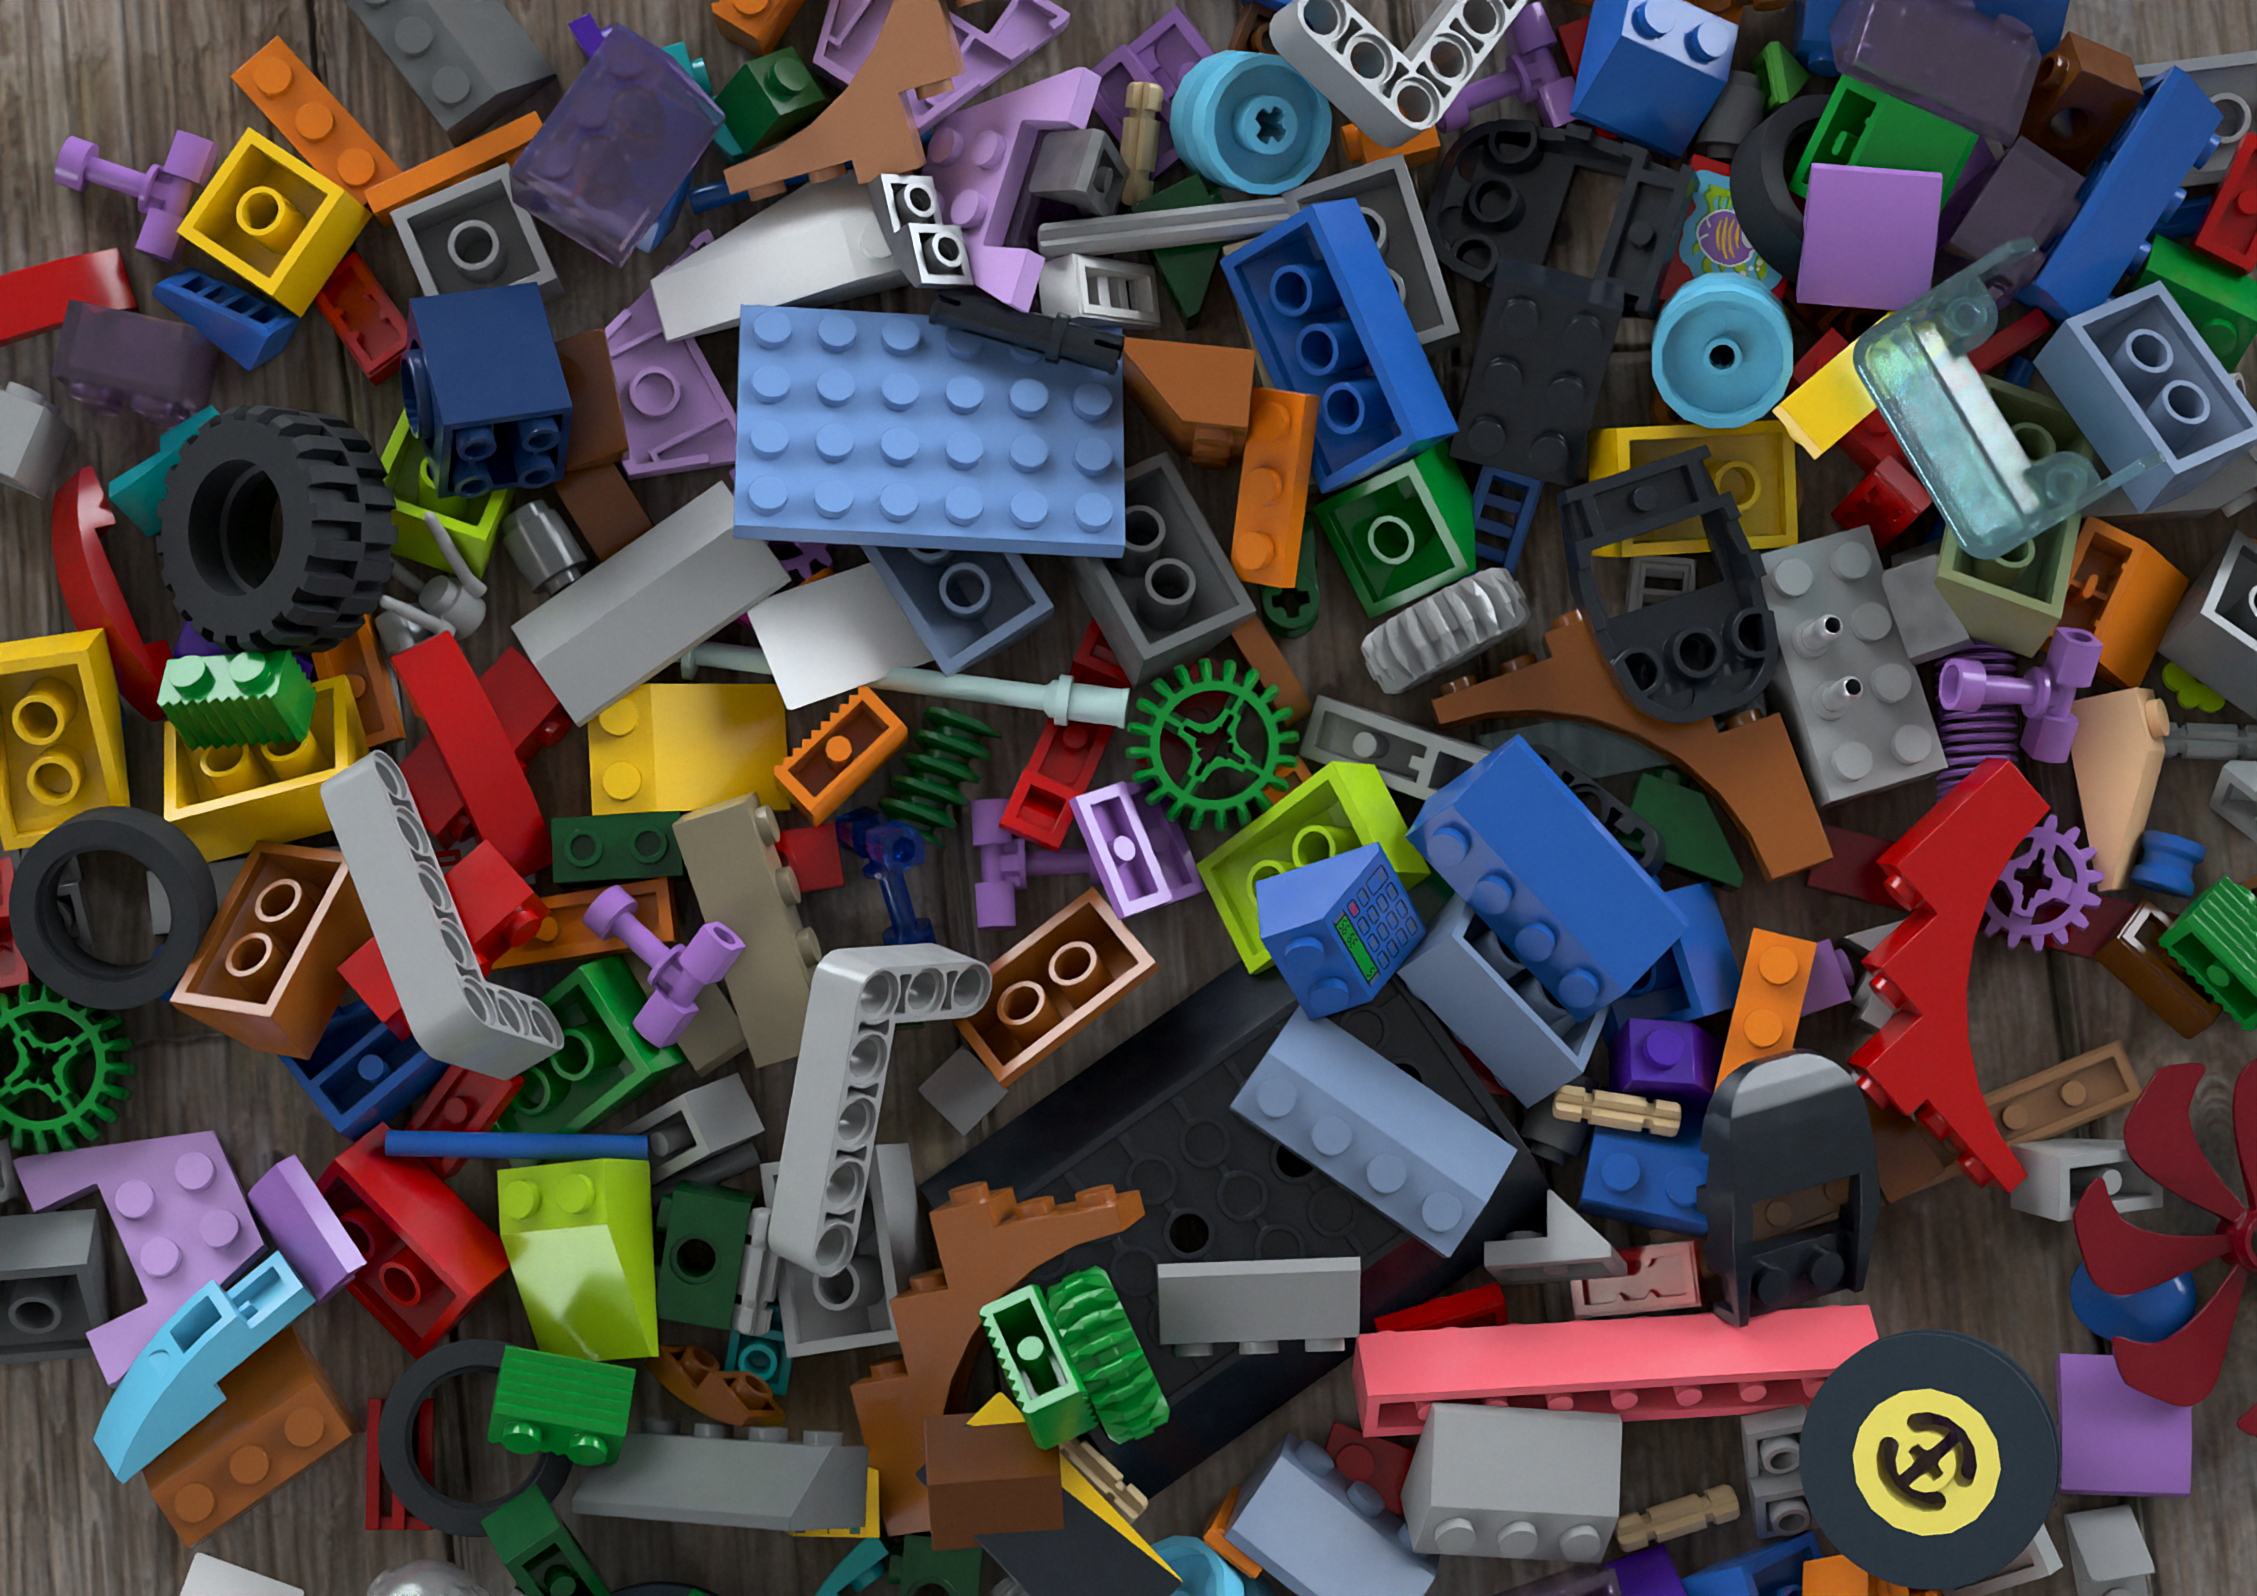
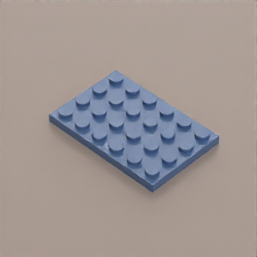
[733,304,1125,558]

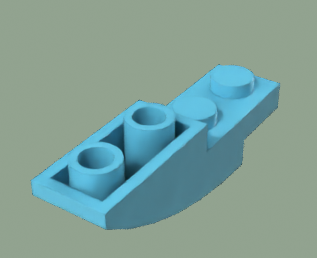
[93,1250,317,1484]

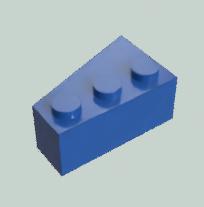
[277,999,451,1143]

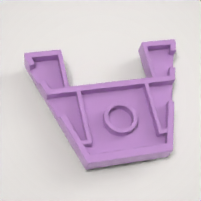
[812,0,1070,137]
[921,67,1102,313]
[605,229,737,480]
[12,1130,269,1389]

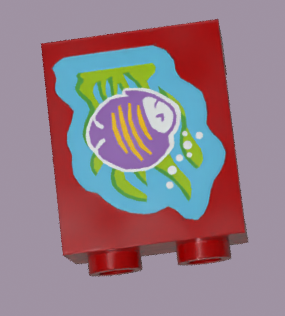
[1655,154,1806,321]

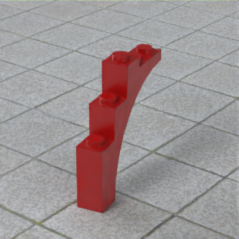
[1846,757,2051,1193]

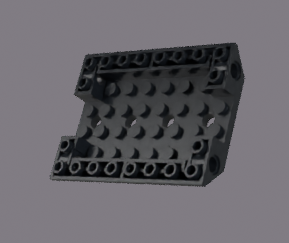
[919,960,1553,1500]

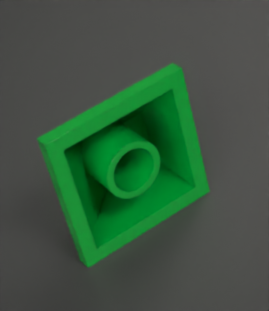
[1312,440,1476,619]

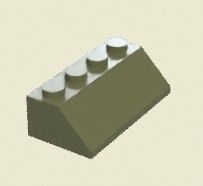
[1933,373,2094,658]

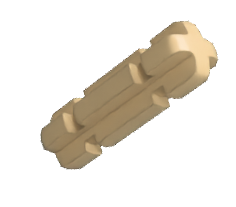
[1120,81,1163,206]
[1552,1085,1682,1137]
[1059,1436,1148,1525]
[1614,1484,1740,1552]

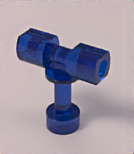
[835,806,937,946]

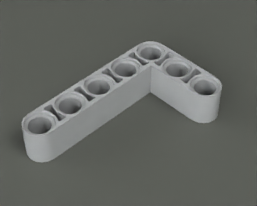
[1269,0,1528,149]
[320,750,564,1080]
[768,943,992,1278]

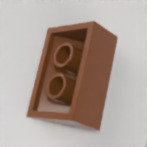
[1123,337,1255,470]
[169,840,374,1060]
[951,886,1160,1089]
[142,1325,364,1548]

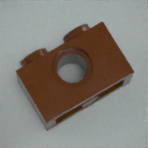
[1996,31,2144,189]

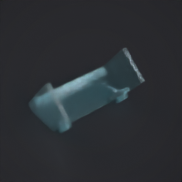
[1853,237,2167,560]

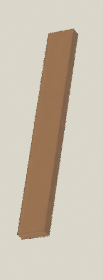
[1645,1040,2142,1279]

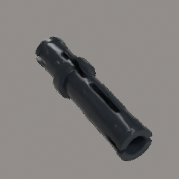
[929,289,1125,376]

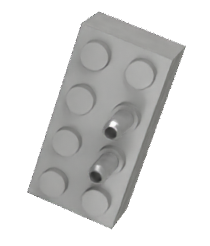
[1760,524,1948,811]

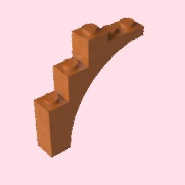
[1430,609,1834,884]
[850,1181,1145,1537]

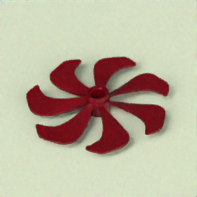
[2072,1058,2257,1438]

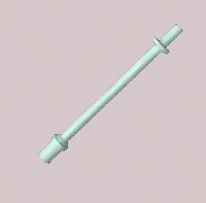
[675,641,1130,729]

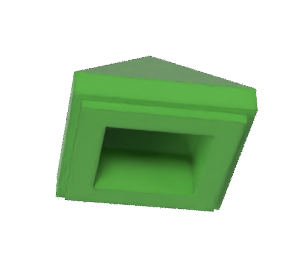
[1751,41,1811,120]

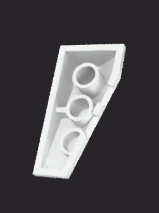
[649,169,910,344]

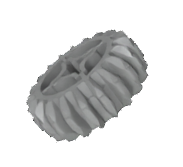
[1360,567,1531,694]

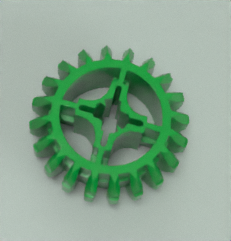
[1125,658,1299,832]
[0,983,138,1155]
[1045,1265,1170,1445]

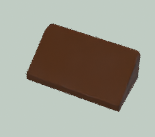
[555,328,629,471]
[2094,897,2223,1039]

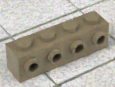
[672,791,822,1069]

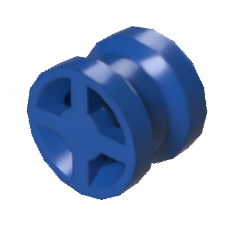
[2129,830,2207,899]

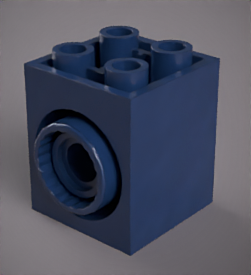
[400,282,573,499]

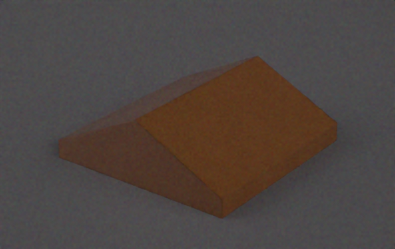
[924,1409,1065,1551]

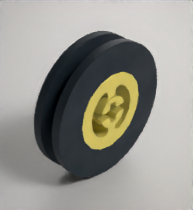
[1799,1329,2061,1590]

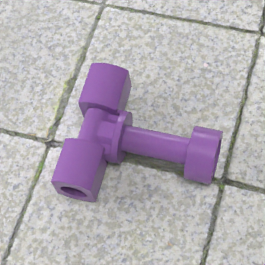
[1435,1,1585,134]
[55,130,220,266]
[1939,627,2103,763]
[971,799,1103,932]
[583,885,746,1048]

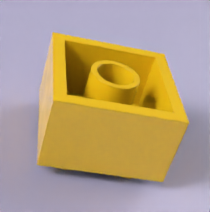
[176,127,373,318]

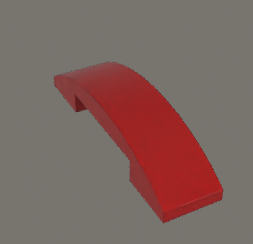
[0,248,139,348]
[51,466,173,722]
[998,618,1133,853]
[389,630,553,879]

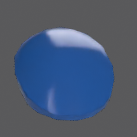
[2069,1259,2197,1343]

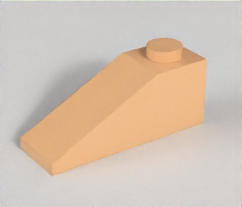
[2070,687,2170,892]

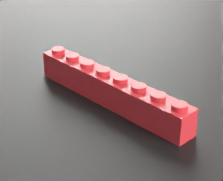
[1352,1305,1879,1438]

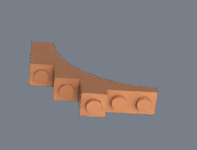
[723,0,983,201]

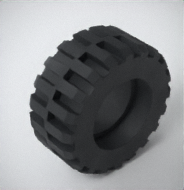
[156,405,398,655]

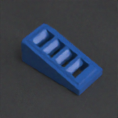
[151,266,300,371]
[1453,464,1545,583]

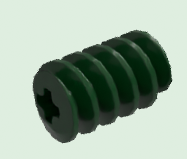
[878,706,1002,851]

